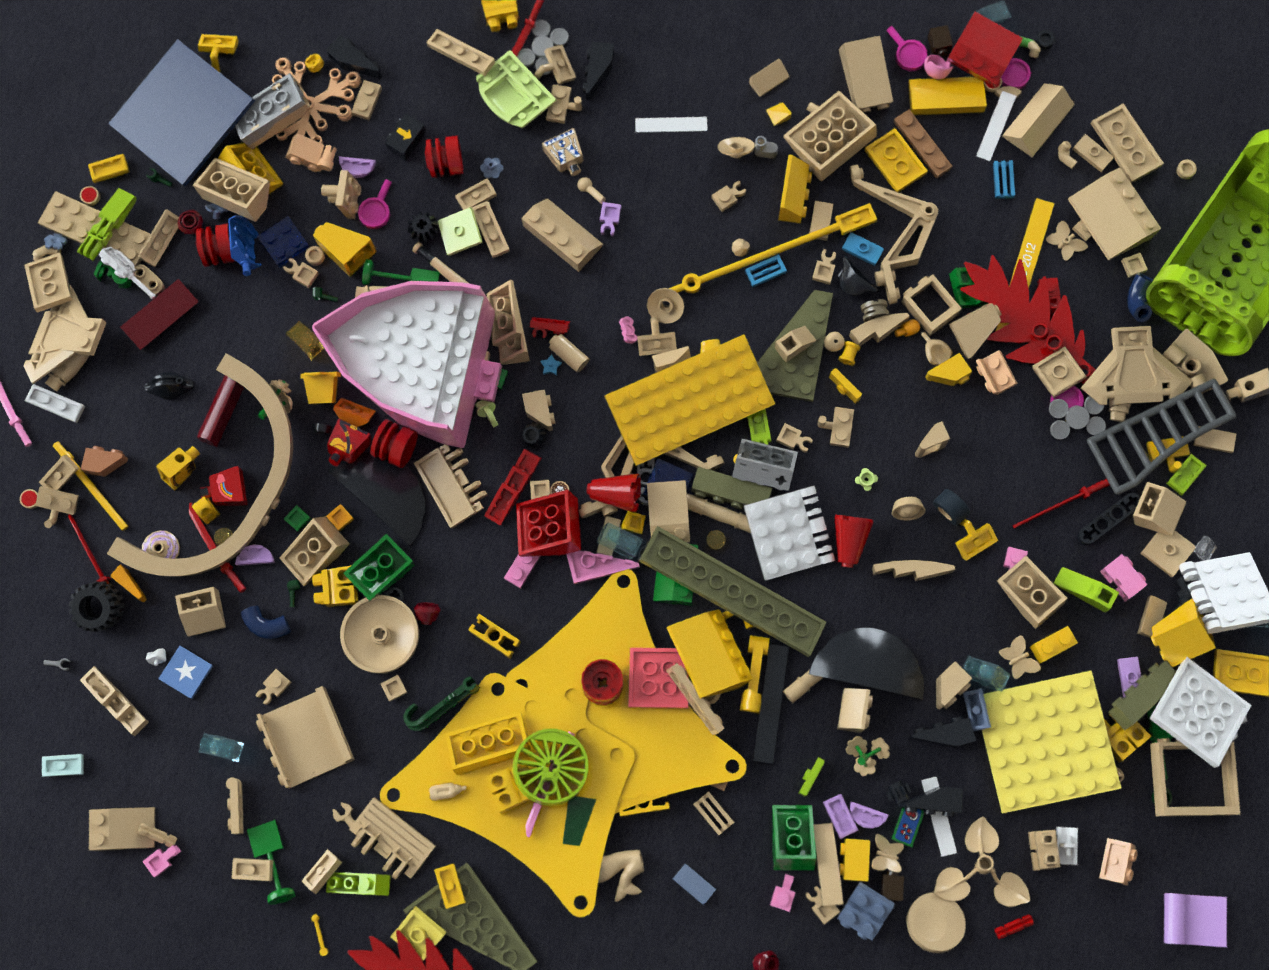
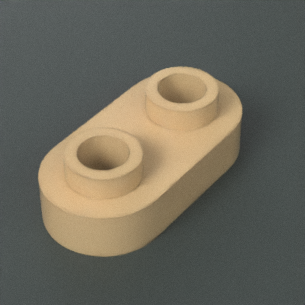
[134,265,165,297]

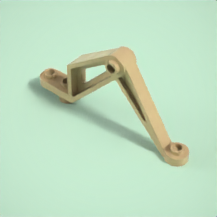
[850,165,938,305]
[579,435,725,518]

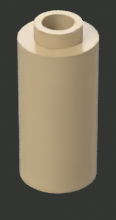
[549,334,590,373]

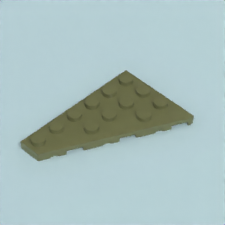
[757,290,833,402]
[404,863,538,970]

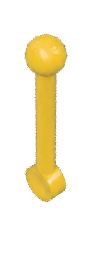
[311,914,328,956]

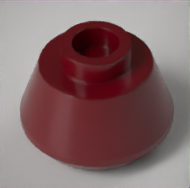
[178,210,203,234]
[414,602,441,625]
[753,950,779,970]

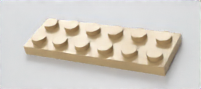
[38,191,150,267]

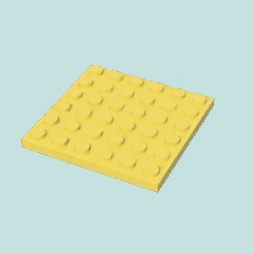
[982,670,1122,813]

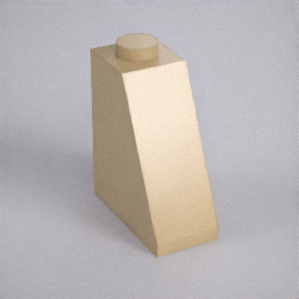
[949,303,1001,359]

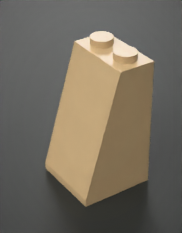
[839,36,893,113]

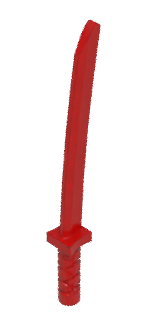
[511,0,544,57]
[1013,478,1110,529]
[189,503,246,593]
[68,514,110,584]

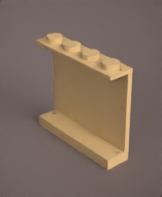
[256,686,355,789]

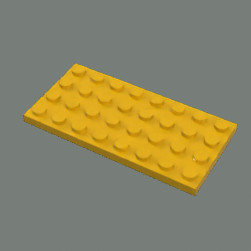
[604,335,775,466]

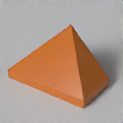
[333,398,376,427]

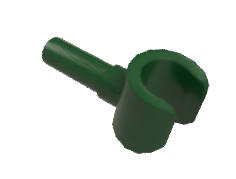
[146,168,173,187]
[313,287,338,302]
[287,580,300,607]

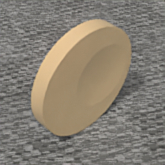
[906,893,966,953]

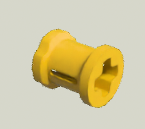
[838,341,861,366]

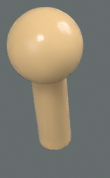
[578,177,606,204]

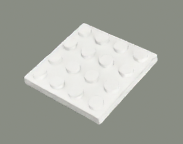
[1150,657,1251,768]

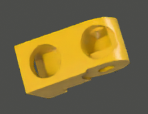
[191,496,221,524]

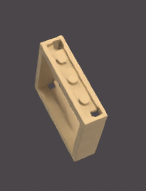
[1150,738,1240,816]

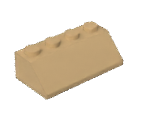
[193,158,270,222]
[521,198,603,272]

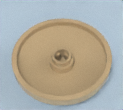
[340,595,419,674]

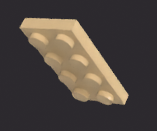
[1091,104,1164,183]

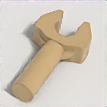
[333,803,362,836]

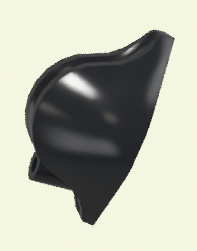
[837,256,879,296]
[145,372,194,399]

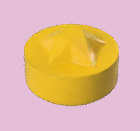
[305,54,324,72]

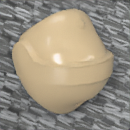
[824,332,845,352]

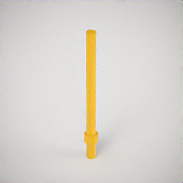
[53,441,128,531]

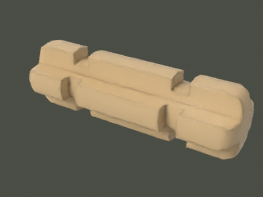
[138,823,177,847]

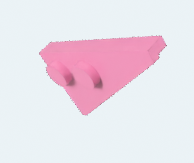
[566,551,640,585]

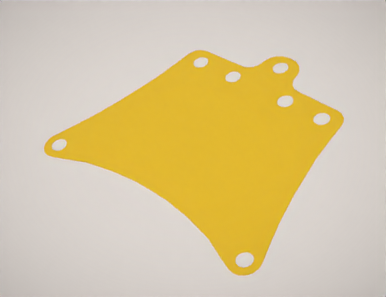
[506,569,746,814]
[380,673,635,917]

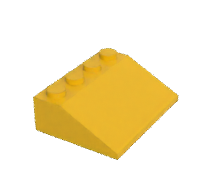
[667,609,753,699]

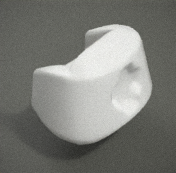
[146,648,166,666]

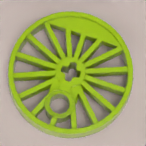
[512,729,589,806]

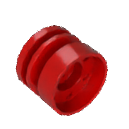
[425,135,463,178]
[196,223,236,267]
[370,419,418,468]
[581,659,623,706]

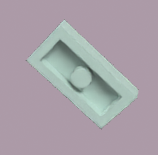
[42,754,84,777]

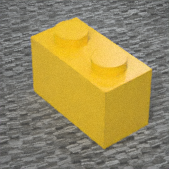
[1030,626,1078,664]
[839,839,870,882]

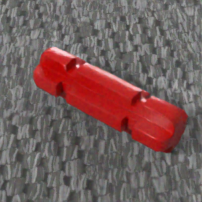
[995,915,1034,939]

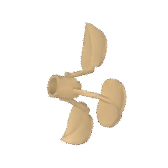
[934,817,1030,907]

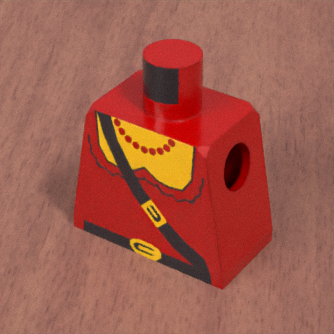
[327,419,371,466]

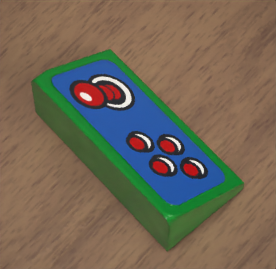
[892,808,924,847]

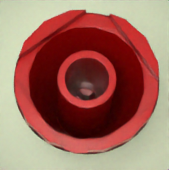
[587,474,641,513]
[835,514,874,568]

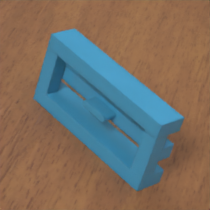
[993,160,1015,199]
[745,254,787,288]

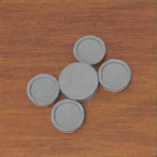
[517,20,569,75]
[1049,396,1106,439]

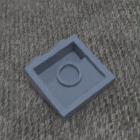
[837,882,895,940]

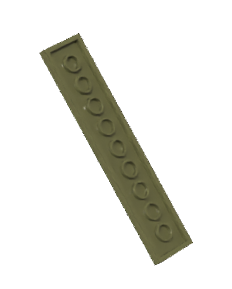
[639,526,826,657]

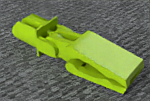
[77,188,137,261]

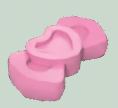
[619,316,637,344]

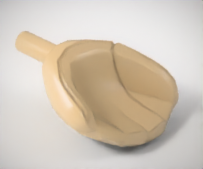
[921,332,953,366]

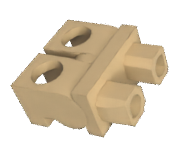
[1028,830,1060,871]

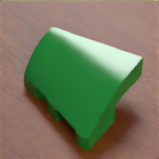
[949,267,988,308]

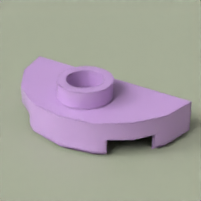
[339,156,376,178]
[235,544,275,566]
[849,802,889,829]

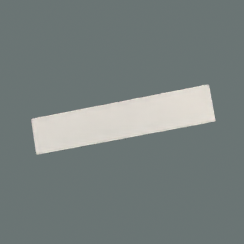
[976,91,1016,161]
[635,117,707,132]
[921,776,957,856]

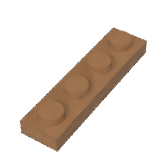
[894,109,952,179]

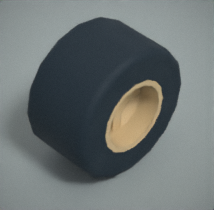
[933,489,970,526]

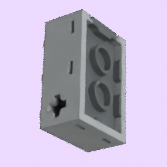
[732,439,798,491]

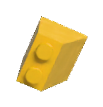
[313,222,377,277]
[1151,598,1216,667]

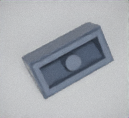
[963,688,991,732]
[673,864,716,905]

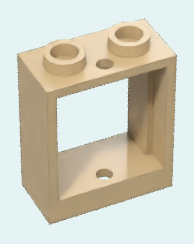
[902,275,962,336]

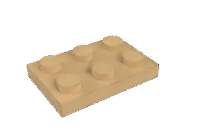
[25,252,73,313]

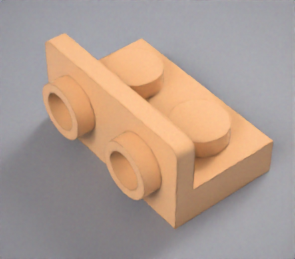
[976,350,1018,395]
[1099,838,1137,885]

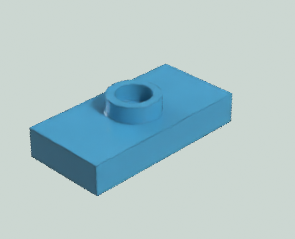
[842,232,884,266]

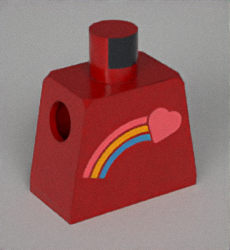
[200,466,248,506]

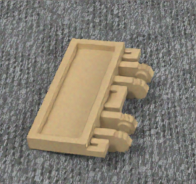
[414,444,487,528]
[349,797,436,880]

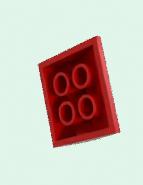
[947,12,1023,88]
[516,489,581,557]

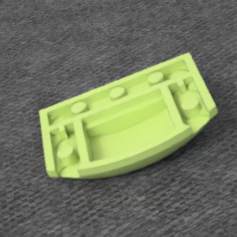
[476,50,557,128]

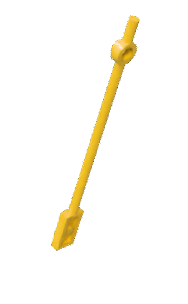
[668,203,877,294]

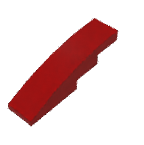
[484,449,542,526]

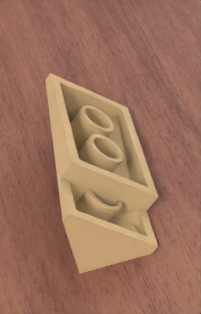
[1002,83,1074,157]
[487,280,530,365]

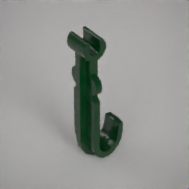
[403,677,480,732]

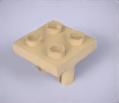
[321,170,361,219]

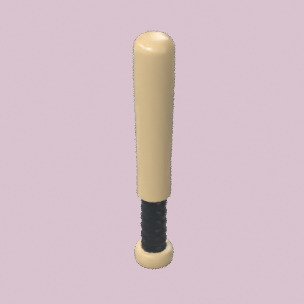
[412,242,469,284]

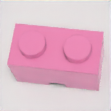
[1100,555,1147,602]

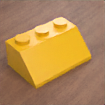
[218,143,283,194]
[779,155,812,223]

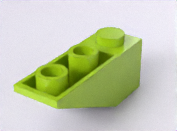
[1053,567,1119,612]
[326,872,390,896]

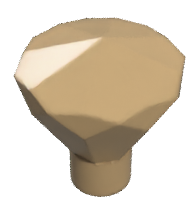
[732,239,750,257]

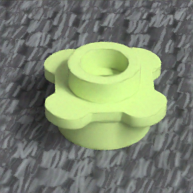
[855,468,878,491]

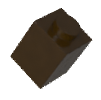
[927,25,953,57]
[881,871,904,901]

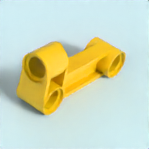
[740,635,770,713]

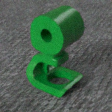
[94,260,132,289]

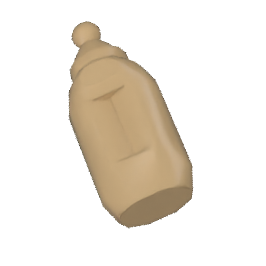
[429,783,467,801]

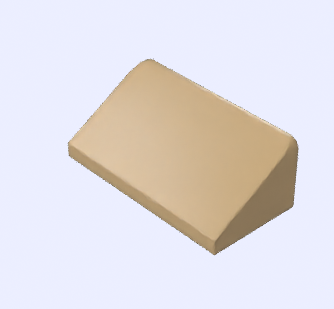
[749,59,790,97]
[1137,595,1167,638]

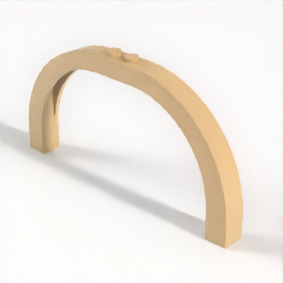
[107,354,293,577]

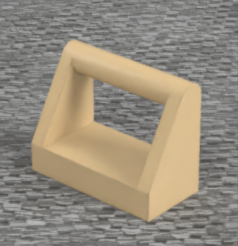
[915,421,950,458]

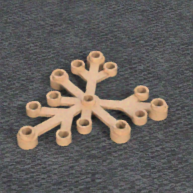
[272,58,361,165]

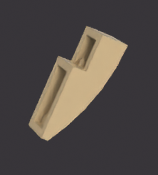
[849,313,909,346]

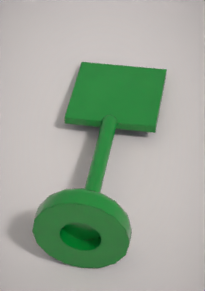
[362,259,440,285]
[247,820,295,905]

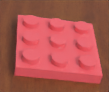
[628,648,689,709]

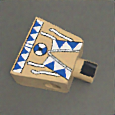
[542,128,583,176]
[1226,368,1269,403]

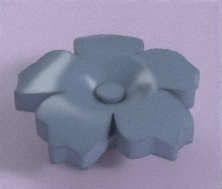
[44,233,68,250]

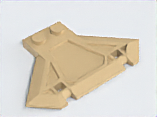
[24,285,107,384]
[1081,326,1193,405]

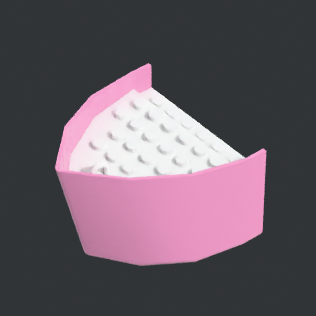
[312,281,502,448]

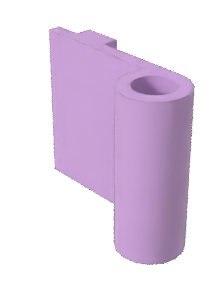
[1164,893,1227,947]

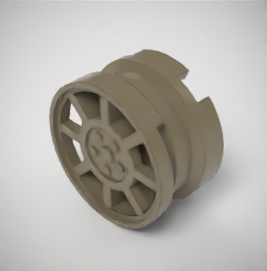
[861,299,889,322]

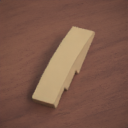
[872,560,955,581]
[80,666,149,736]
[814,823,843,906]

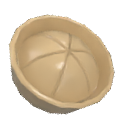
[892,497,926,521]

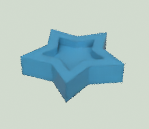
[540,354,562,376]

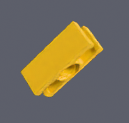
[468,614,521,659]
[618,789,670,817]

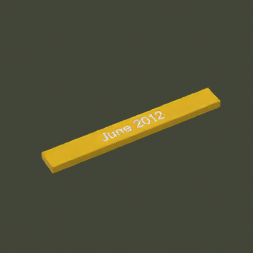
[995,198,1054,331]

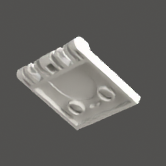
[744,486,835,581]
[1179,552,1269,634]

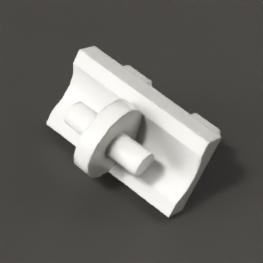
[1056,827,1078,865]

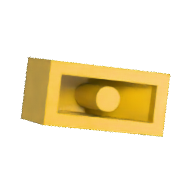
[925,353,972,386]

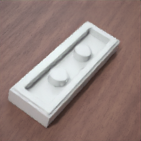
[25,384,85,423]

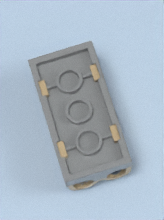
[235,73,310,149]

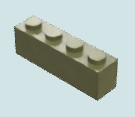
[691,467,772,509]
[1108,660,1176,731]

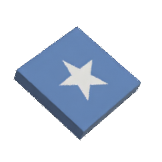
[158,646,213,699]

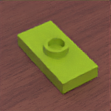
[1166,454,1207,496]
[798,757,825,797]

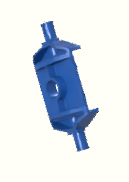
[228,215,261,276]

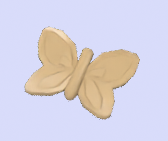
[1046,221,1088,261]
[999,635,1041,679]
[872,834,904,873]

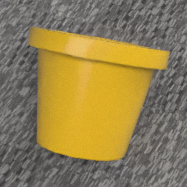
[301,372,341,404]

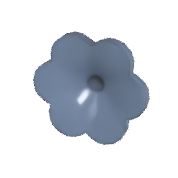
[480,158,504,179]
[205,203,229,219]

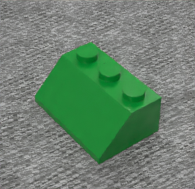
[653,544,698,606]

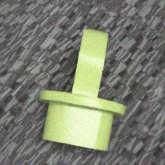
[475,400,498,428]

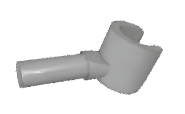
[44,658,71,671]

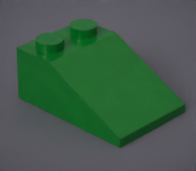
[343,534,415,601]
[772,805,816,870]

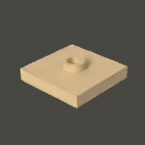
[1032,347,1087,398]
[1140,531,1196,577]

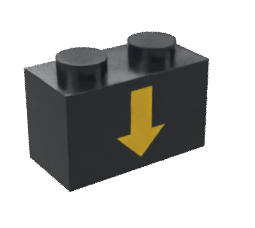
[385,114,426,161]

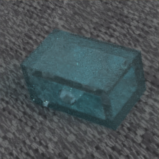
[596,522,643,559]

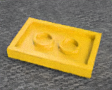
[864,128,928,192]
[1213,649,1269,697]

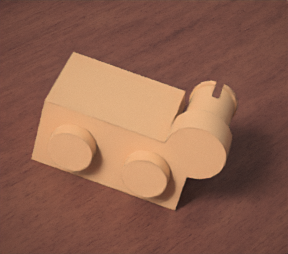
[286,133,337,172]

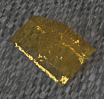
[285,321,324,360]

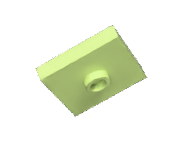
[438,207,483,256]

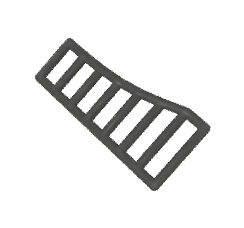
[1087,379,1236,495]

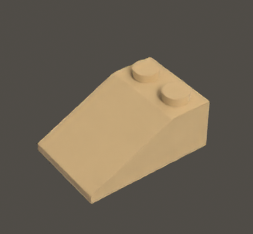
[647,480,690,542]
[280,516,349,586]
[997,556,1067,629]
[89,807,155,851]

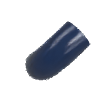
[1127,273,1153,322]
[240,605,291,639]

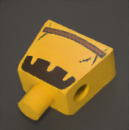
[156,446,200,491]

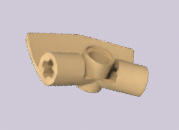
[1162,329,1228,394]

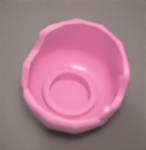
[924,55,953,80]

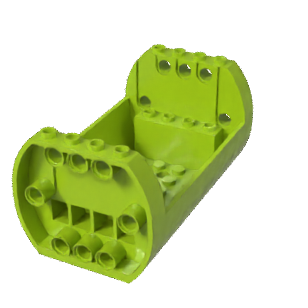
[1146,129,1269,356]

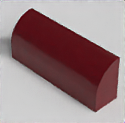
[121,279,199,350]
[196,375,244,447]

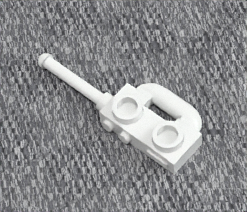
[98,246,156,299]

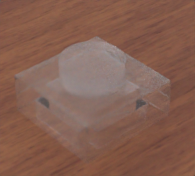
[1194,536,1217,561]

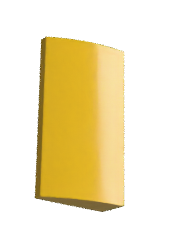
[908,77,987,115]
[445,712,532,775]

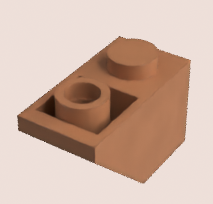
[81,446,128,477]

